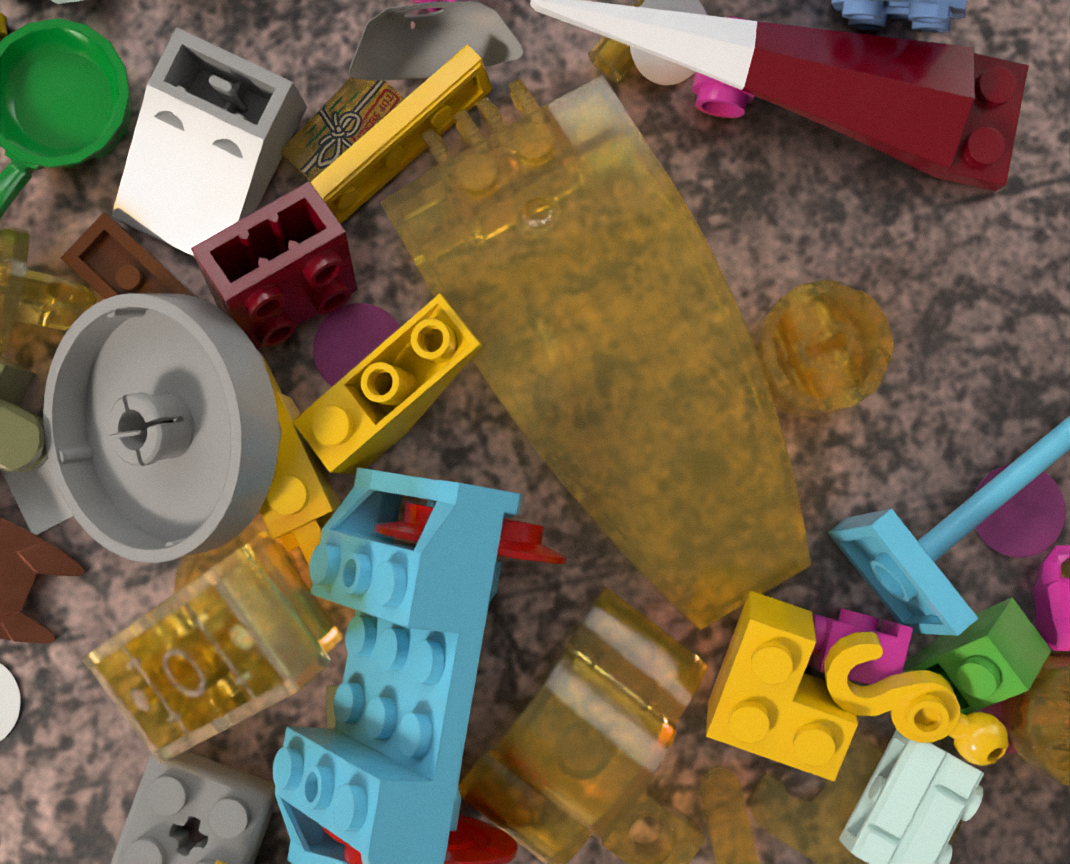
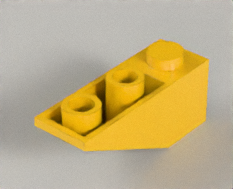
[292,293,483,474]

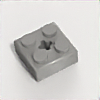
[110,745,277,864]

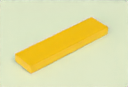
[311,44,492,224]

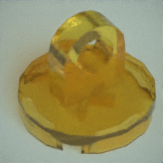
[0,225,97,355]

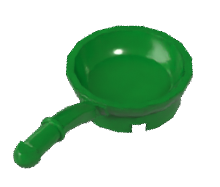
[0,18,133,220]

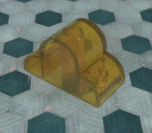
[82,529,343,764]
[458,585,707,864]

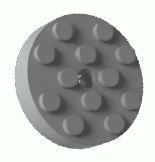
[43,293,281,563]

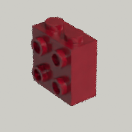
[190,181,358,349]

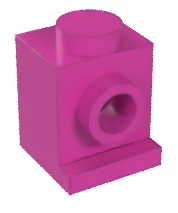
[808,608,913,685]

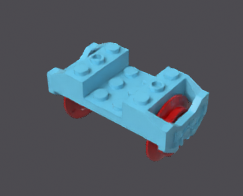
[273,467,567,864]

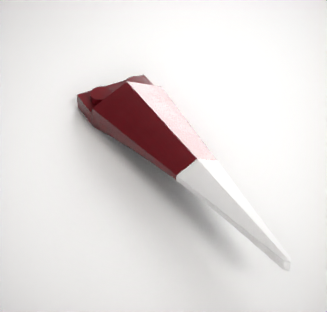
[530,0,1029,191]

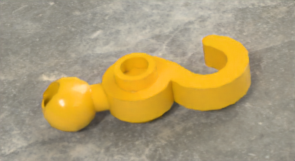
[824,632,1008,766]

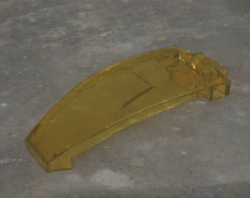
[380,75,811,631]

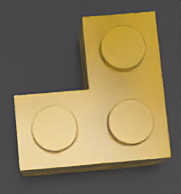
[706,591,858,781]

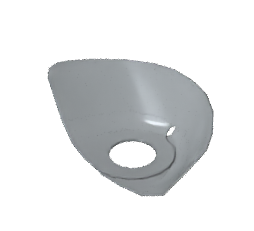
[348,1,524,80]

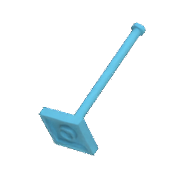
[828,415,1070,636]

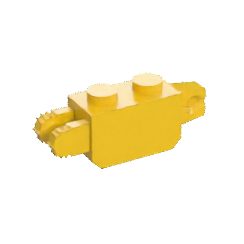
[259,351,341,566]

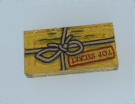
[280,77,405,182]

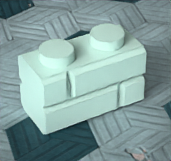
[839,729,984,864]

